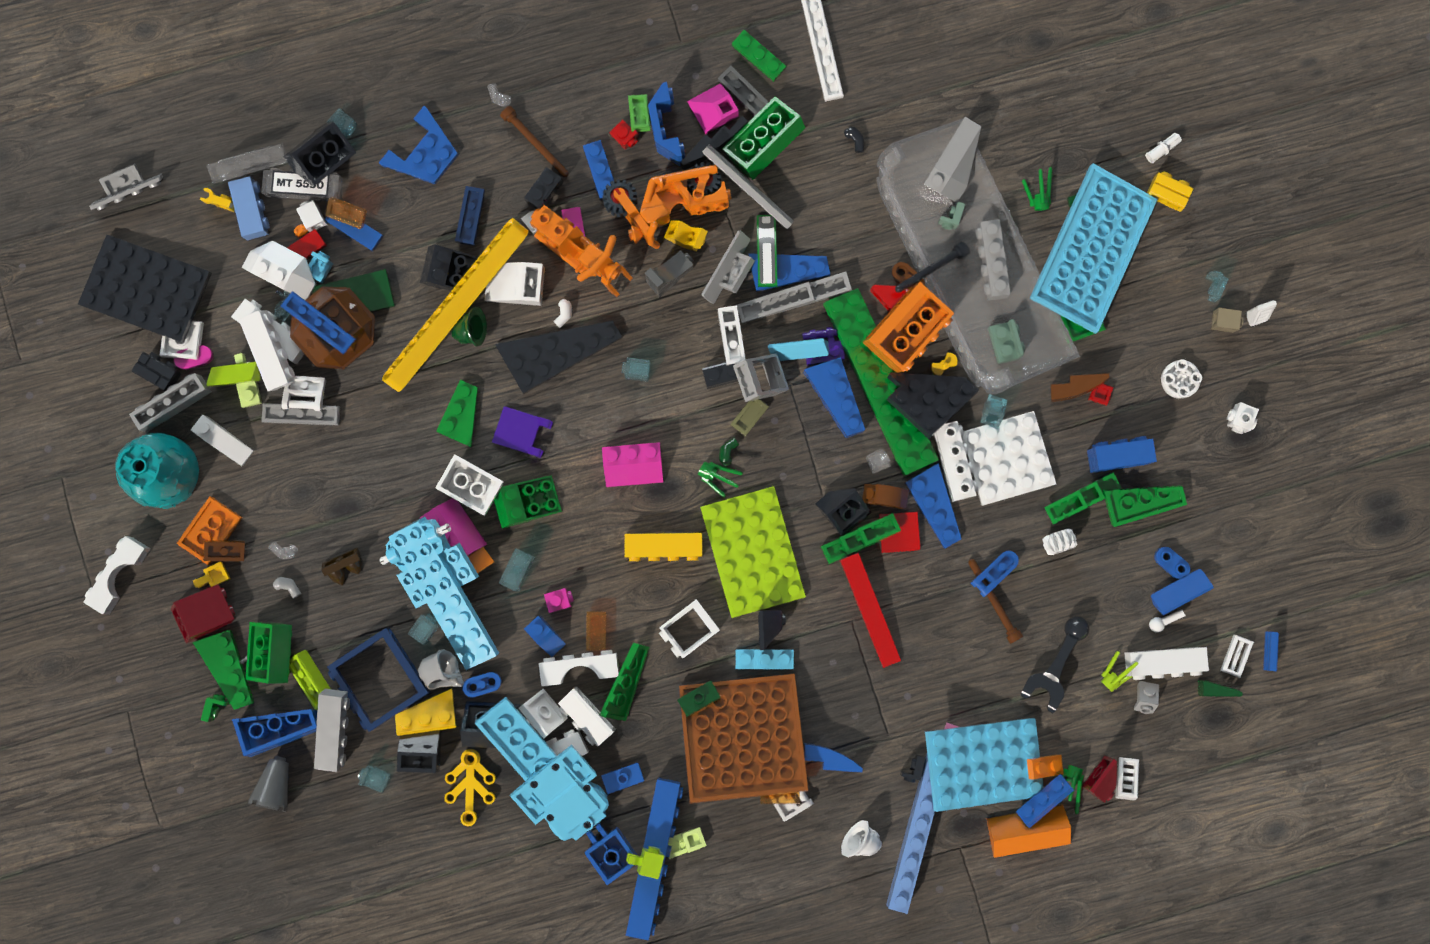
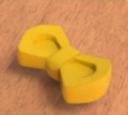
[931,352,958,376]

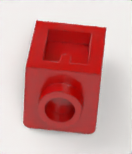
[609,120,639,150]

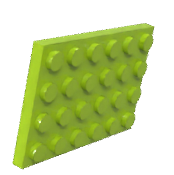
[700,486,806,618]

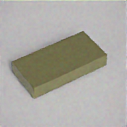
[730,399,769,437]

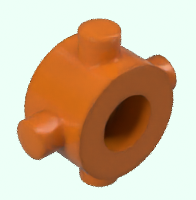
[294,224,308,237]

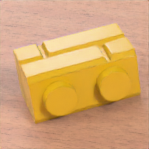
[1147,172,1193,212]

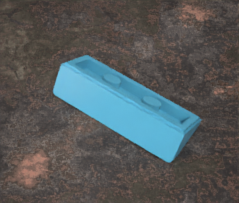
[768,338,829,361]

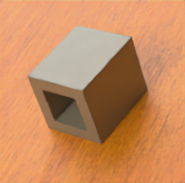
[1211,308,1243,333]

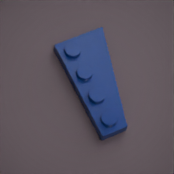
[748,254,830,291]
[905,464,961,549]

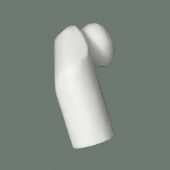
[553,299,572,328]

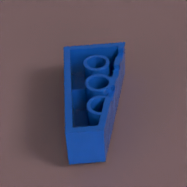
[803,357,865,438]
[232,709,318,757]

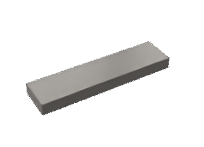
[262,403,340,426]

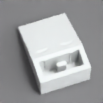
[485,262,545,306]

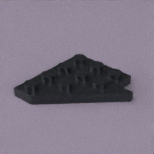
[887,372,979,439]

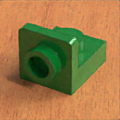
[201,694,230,722]

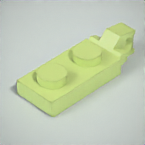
[234,353,262,408]

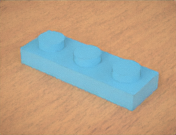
[736,649,794,669]

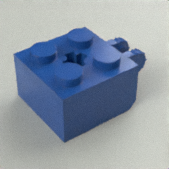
[584,822,637,885]

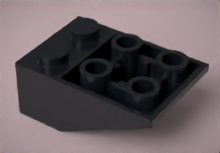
[420,244,481,297]
[396,730,442,773]

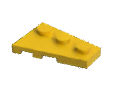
[395,689,456,736]

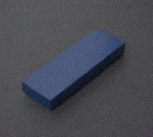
[325,204,383,252]

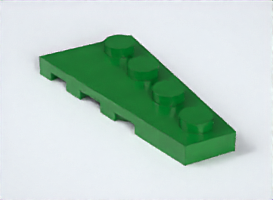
[1103,485,1187,527]
[193,630,254,710]
[599,643,649,721]

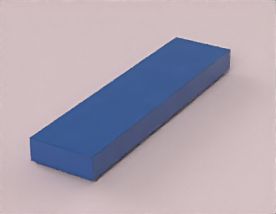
[281,291,356,355]

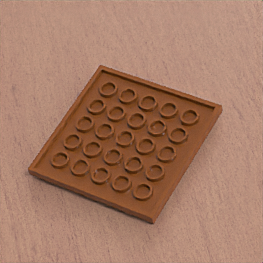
[679,674,808,804]

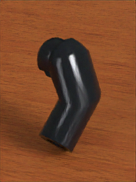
[844,126,864,153]

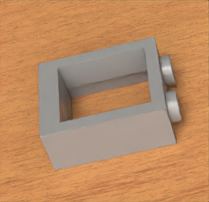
[733,354,789,402]

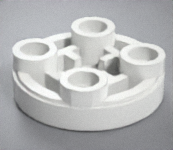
[1161,359,1202,399]

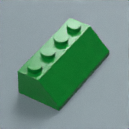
[722,97,806,180]

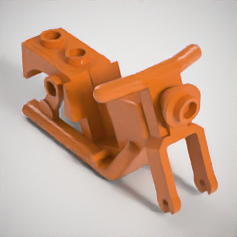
[530,205,633,297]

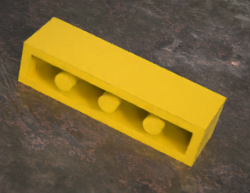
[625,533,702,561]

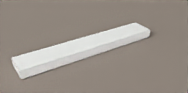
[801,0,844,102]

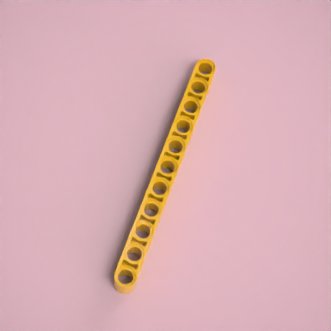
[382,218,528,392]

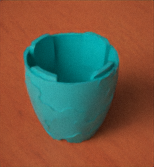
[115,433,199,509]

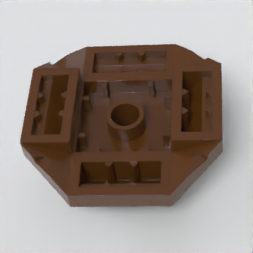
[290,286,375,370]

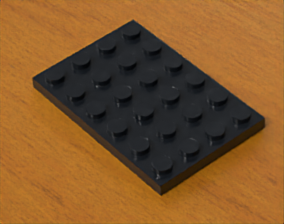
[78,235,212,343]

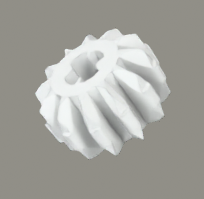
[1043,529,1077,555]

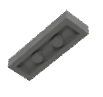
[718,66,769,116]

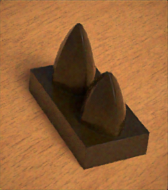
[321,548,362,586]

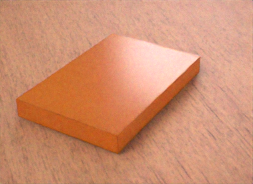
[176,496,242,565]

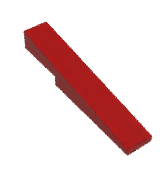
[839,553,901,668]

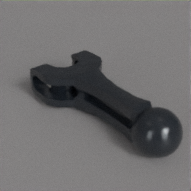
[1021,616,1090,714]

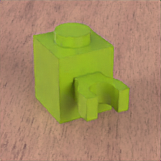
[626,846,664,879]

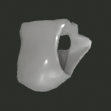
[418,649,464,689]

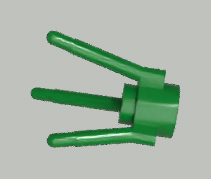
[1022,167,1052,211]
[698,462,743,497]
[1062,765,1084,814]

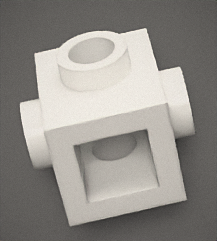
[1227,402,1259,434]

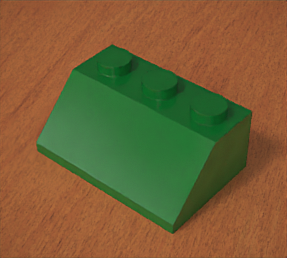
[246,622,292,684]

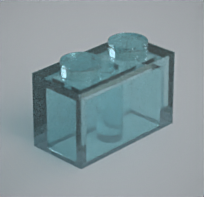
[499,548,535,592]

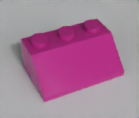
[602,442,663,487]
[420,498,487,556]

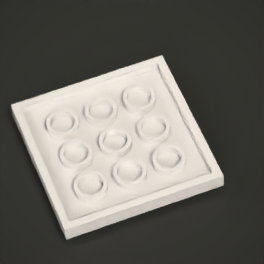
[961,411,1056,506]

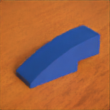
[804,743,863,772]

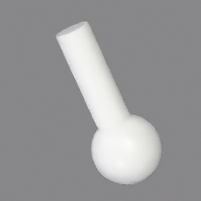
[1149,609,1185,633]

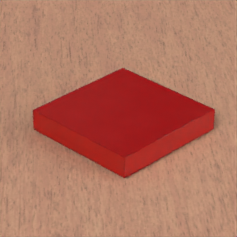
[879,512,920,553]

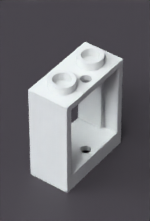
[659,599,720,658]

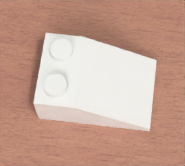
[436,454,504,516]

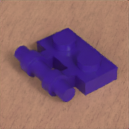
[802,327,845,366]

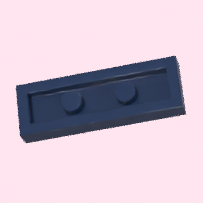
[455,186,485,246]

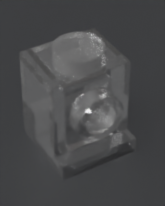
[865,449,891,474]

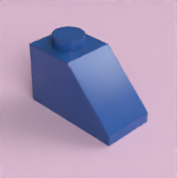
[524,616,566,657]

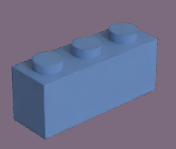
[228,176,270,240]

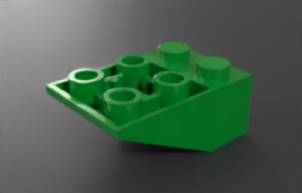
[494,475,562,528]

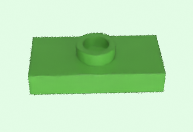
[628,94,650,132]

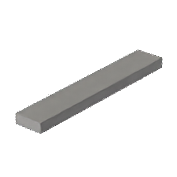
[702,144,793,229]

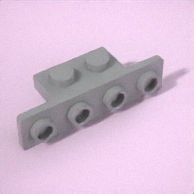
[89,164,163,210]
[702,230,755,304]

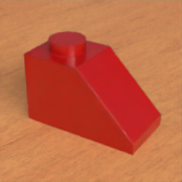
[870,285,908,312]

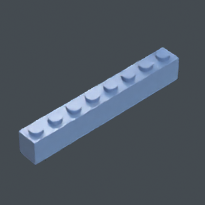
[886,753,935,914]

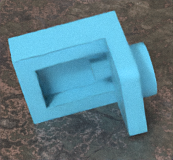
[309,252,333,283]

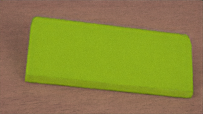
[206,362,261,386]
[289,650,331,710]

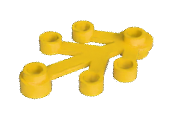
[444,749,496,826]

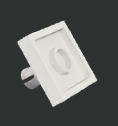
[519,689,568,739]

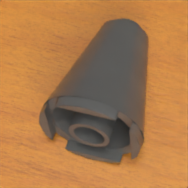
[248,756,289,812]

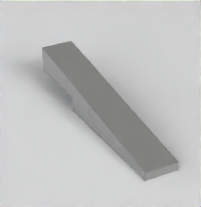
[737,272,852,323]

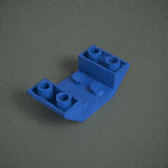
[648,82,685,166]

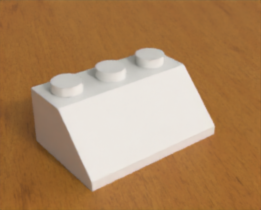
[558,687,616,747]

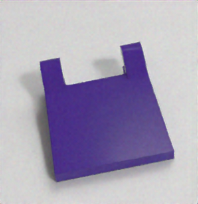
[492,406,553,458]

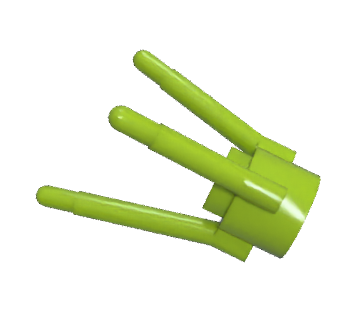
[1101,651,1139,692]

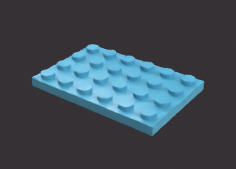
[925,718,1044,812]

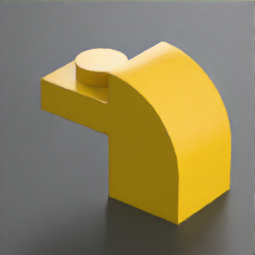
[664,220,708,251]

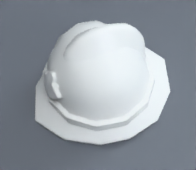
[841,820,882,858]

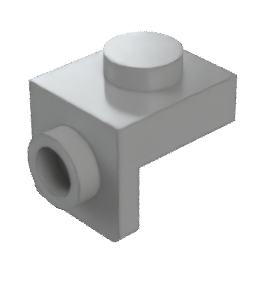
[1134,681,1159,714]

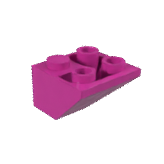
[687,84,739,134]

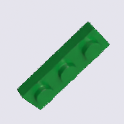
[732,30,786,82]

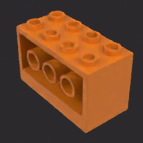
[862,282,954,373]

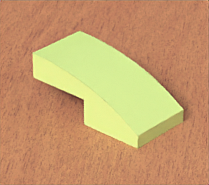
[668,827,706,859]

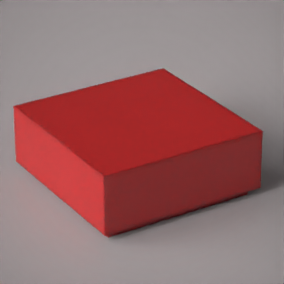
[1088,384,1114,406]

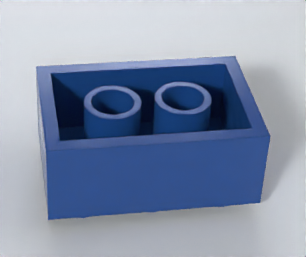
[1087,436,1157,473]

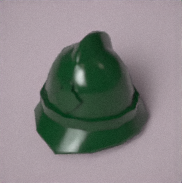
[452,307,487,346]

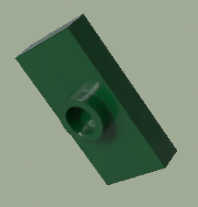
[677,680,721,717]

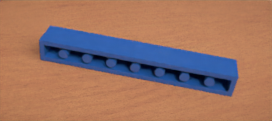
[626,778,683,940]

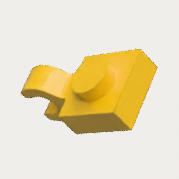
[200,188,235,212]
[193,561,230,588]

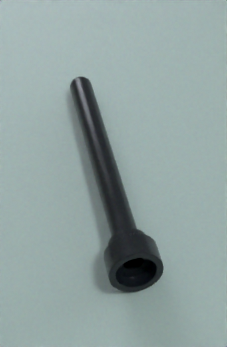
[895,242,970,293]

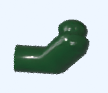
[719,437,739,466]

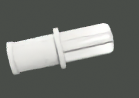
[1145,133,1182,164]

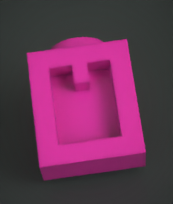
[544,588,574,613]

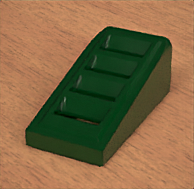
[1198,680,1243,697]

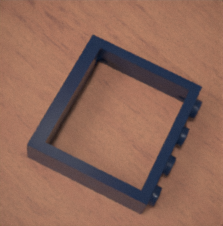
[327,628,431,732]

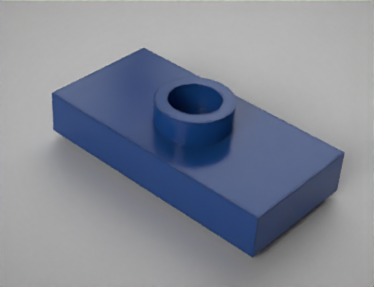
[601,762,645,794]

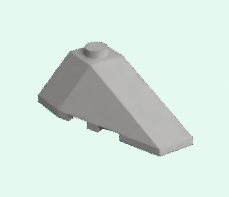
[924,117,981,202]

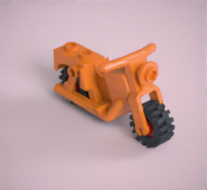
[602,162,731,249]

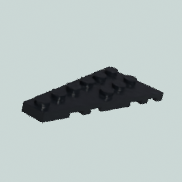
[495,321,622,394]

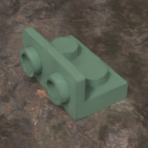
[988,319,1025,364]

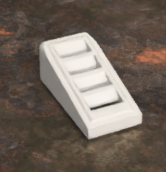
[1245,300,1277,326]
[1115,757,1139,800]

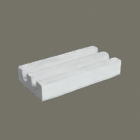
[1220,635,1254,678]

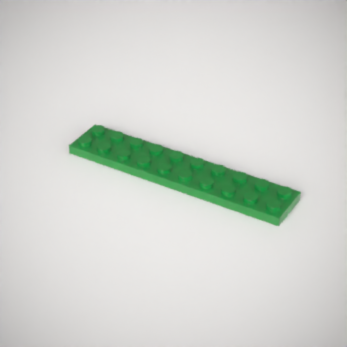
[823,288,939,476]

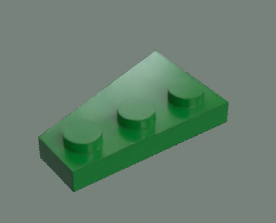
[436,380,479,448]

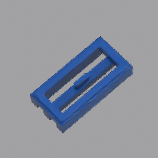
[1263,632,1279,671]

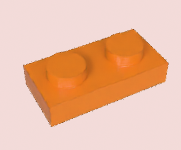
[1027,754,1063,779]

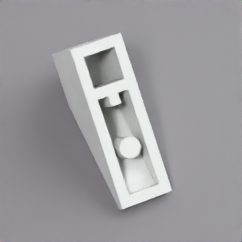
[718,305,746,365]
[191,415,254,466]

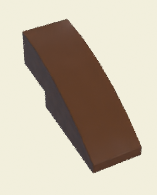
[1050,373,1110,402]

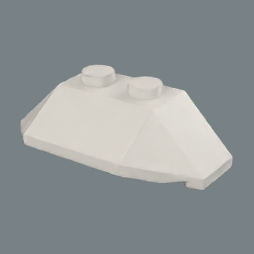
[242,241,316,300]

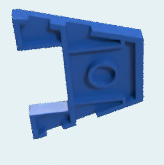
[379,106,458,184]

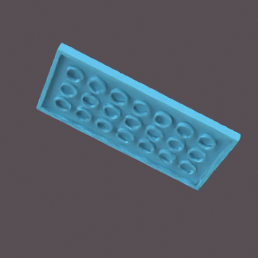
[1030,163,1157,333]

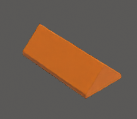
[986,805,1071,858]

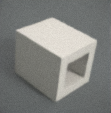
[296,201,327,232]

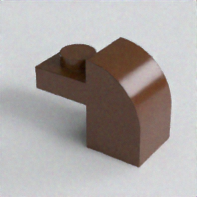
[862,484,909,509]

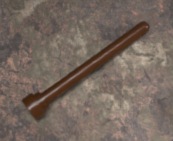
[500,106,569,177]
[968,559,1023,644]

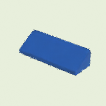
[1151,569,1214,615]

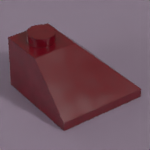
[1082,756,1117,803]

